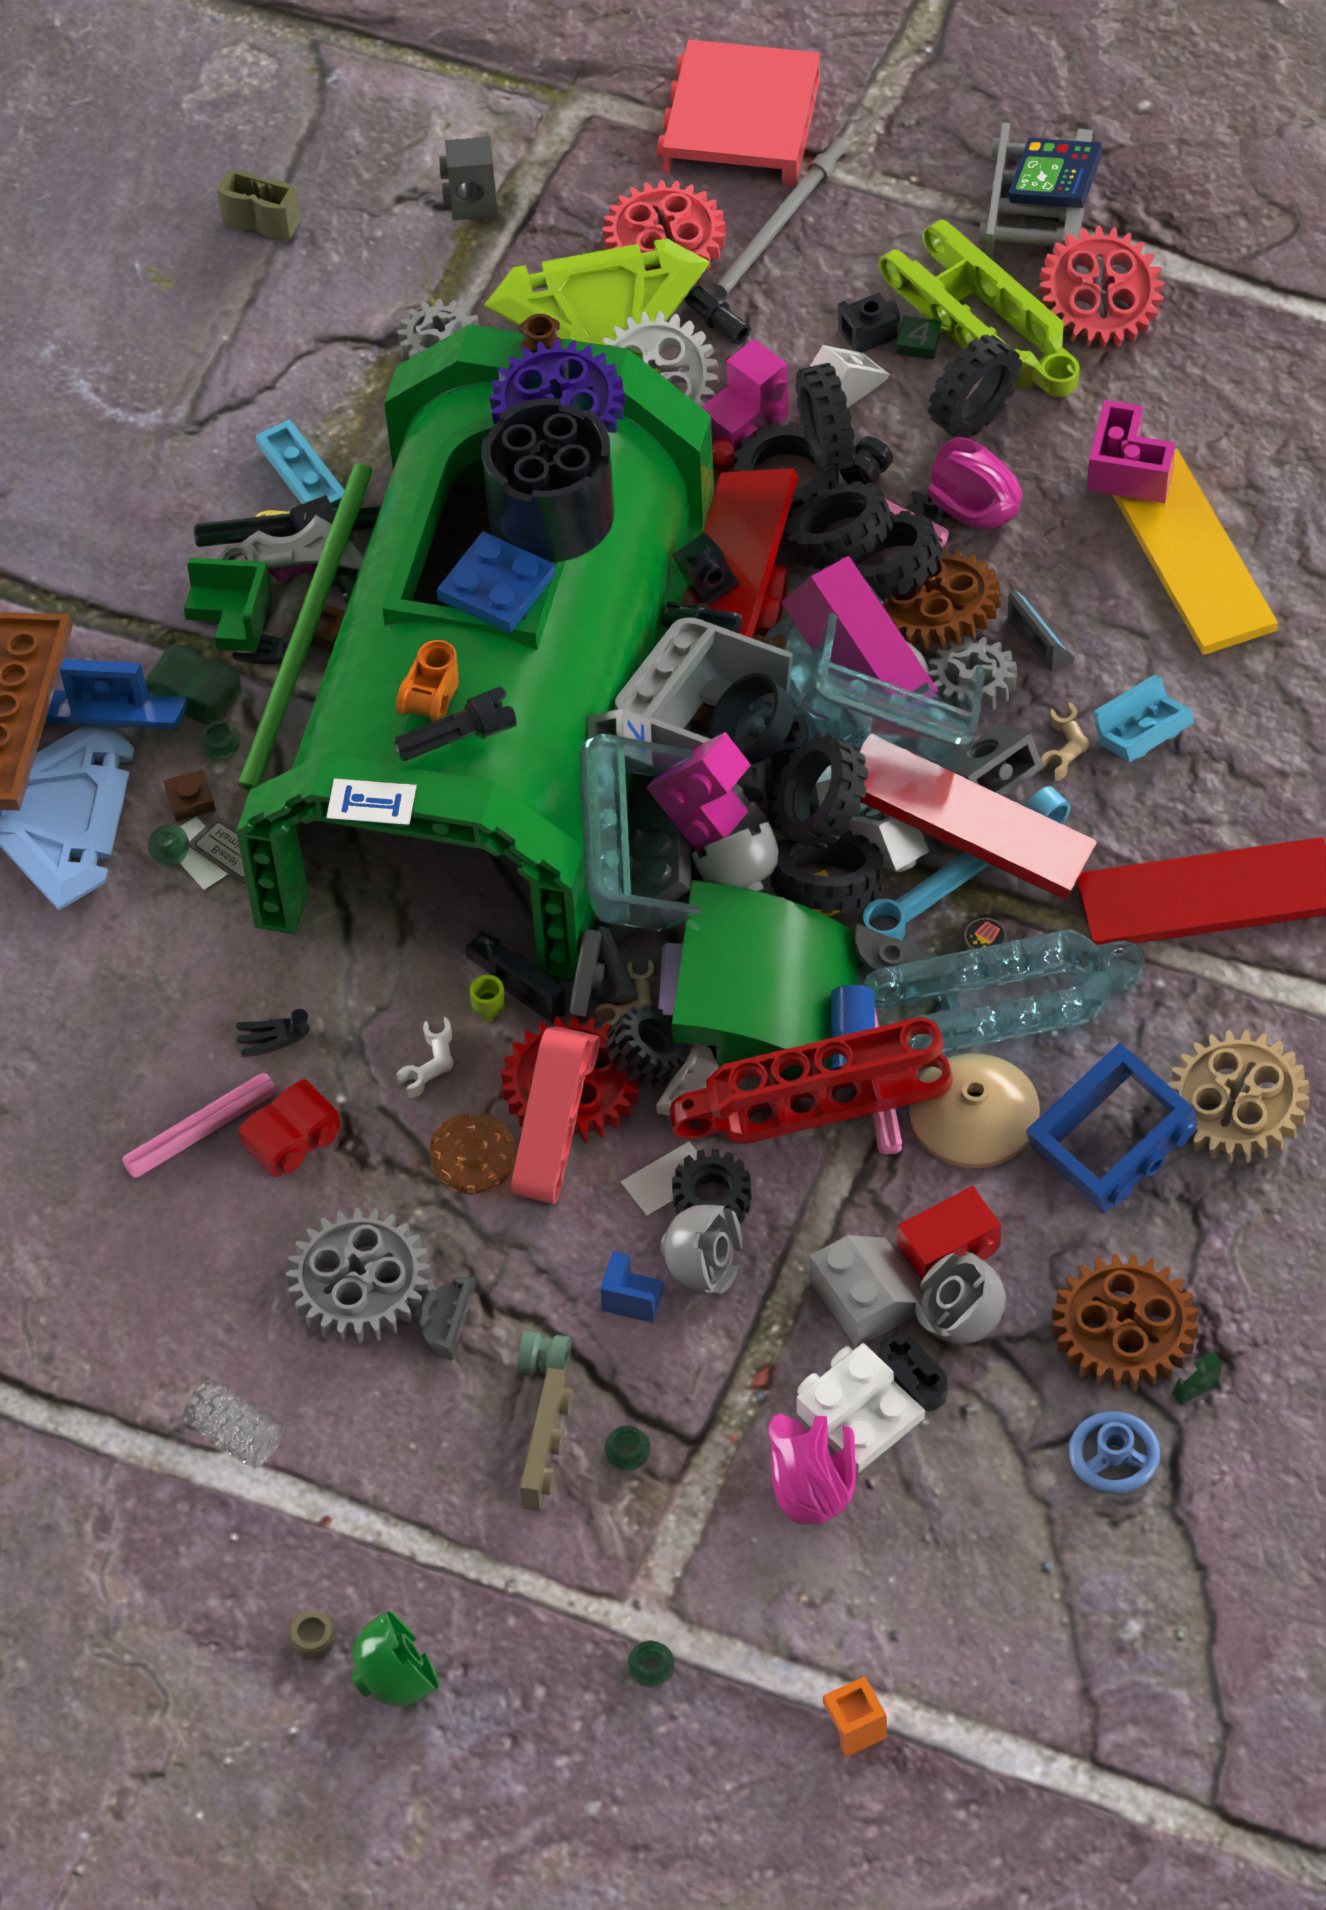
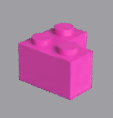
[701,339,789,453]
[1087,400,1176,503]
[647,732,751,852]

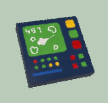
[1008,138,1103,208]

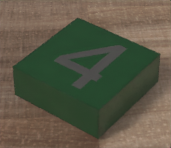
[896,316,942,359]

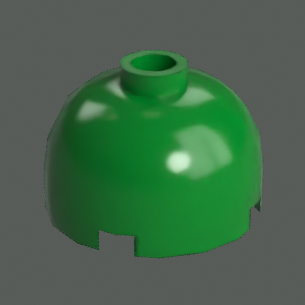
[351,1611,440,1707]

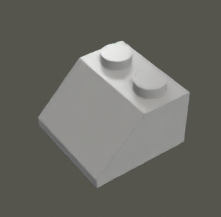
[810,1235,924,1348]

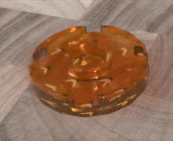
[429,1113,516,1194]

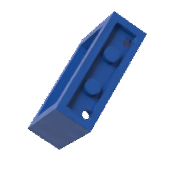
[1026,1042,1198,1214]

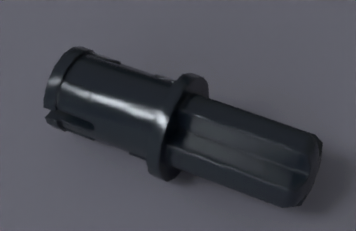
[684,285,751,345]
[661,601,743,633]

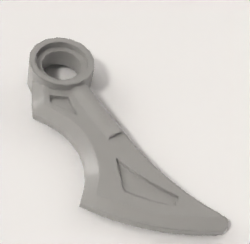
[219,515,363,570]

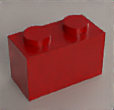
[897,1186,1002,1282]

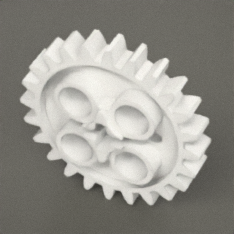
[603,311,719,407]

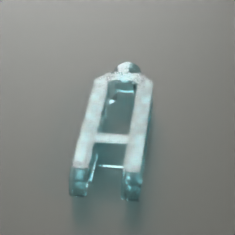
[864,929,1145,1053]

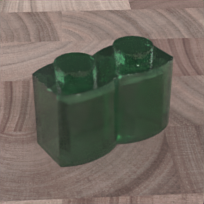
[145,646,242,727]

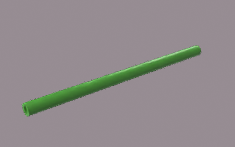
[238,463,373,791]

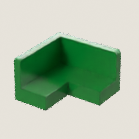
[184,558,272,652]

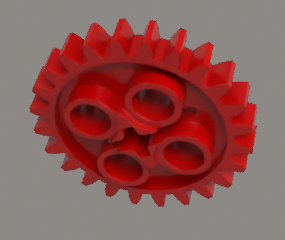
[501,1015,642,1143]

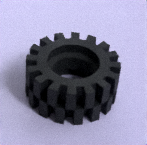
[606,1004,691,1088]
[672,1149,752,1224]

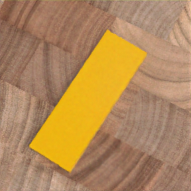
[1112,449,1278,655]

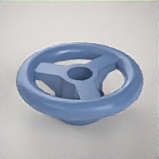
[1069,1411,1160,1494]

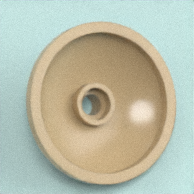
[909,1053,1040,1168]

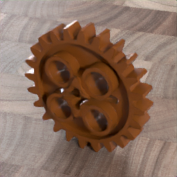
[877,549,1001,651]
[1052,1254,1199,1391]

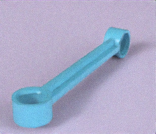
[863,786,1071,941]

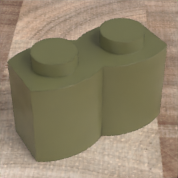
[217,170,301,240]

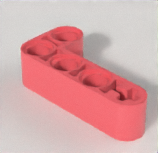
[511,1026,600,1205]

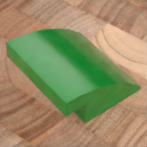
[672,880,860,1080]

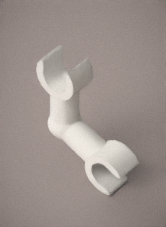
[396,1017,454,1098]

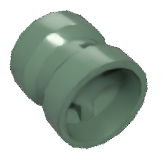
[517,1330,571,1376]

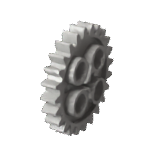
[286,1208,431,1343]

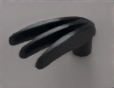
[232,632,293,664]
[236,1009,310,1057]

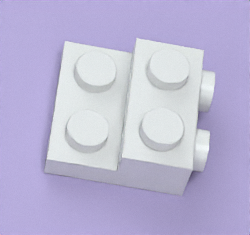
[797,1343,925,1473]

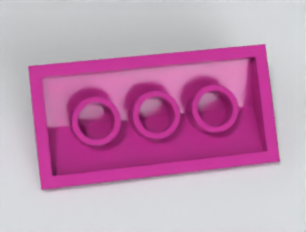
[781,556,939,735]

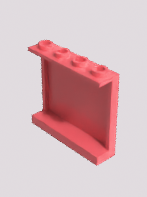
[657,39,820,187]

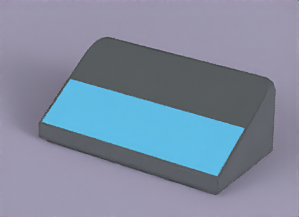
[1007,589,1075,672]

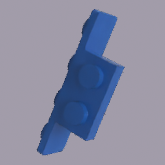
[45,659,188,730]

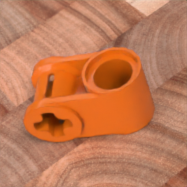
[396,640,459,722]

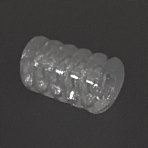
[183,1380,286,1468]

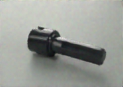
[394,686,517,761]

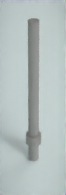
[714,137,848,296]

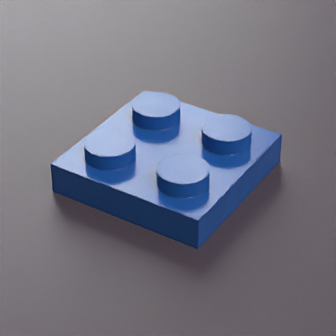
[437,531,556,633]

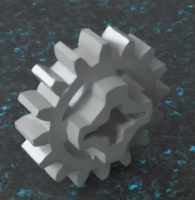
[398,299,479,359]
[928,637,1017,714]

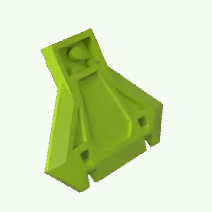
[484,238,710,373]

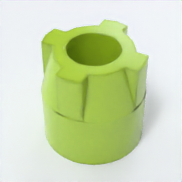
[470,975,506,1022]

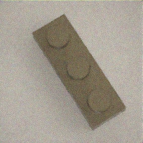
[520,1367,574,1511]

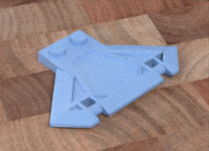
[0,724,135,911]

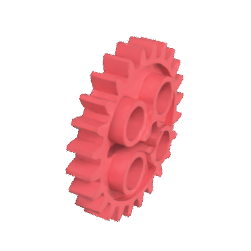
[602,180,726,271]
[1038,226,1165,349]

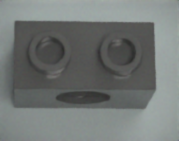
[439,136,498,220]
[940,723,1044,796]

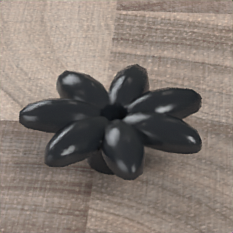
[905,491,952,526]

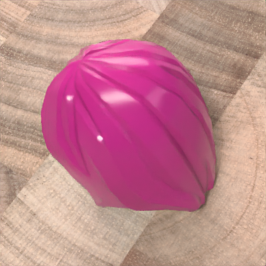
[927,436,1023,530]
[768,1413,856,1525]

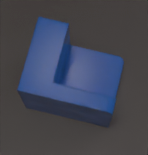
[600,1252,665,1323]

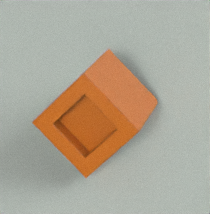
[823,1676,887,1757]

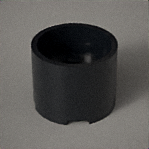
[481,398,615,563]

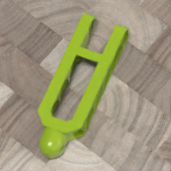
[878,219,1080,397]

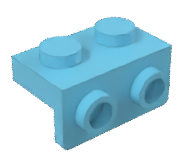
[1092,675,1195,762]

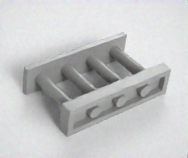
[979,123,1093,268]

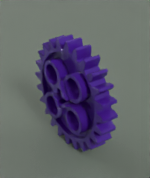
[489,339,625,433]

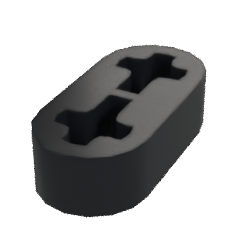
[879,1334,948,1411]

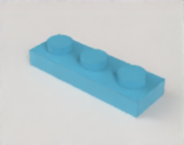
[255,419,345,508]

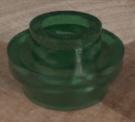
[199,721,240,760]
[148,825,189,865]
[605,1425,650,1470]
[628,1640,674,1687]

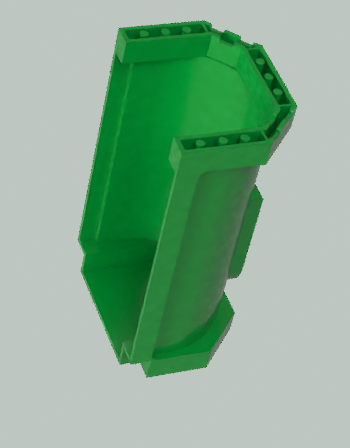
[236,324,714,984]

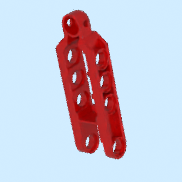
[670,1017,953,1144]

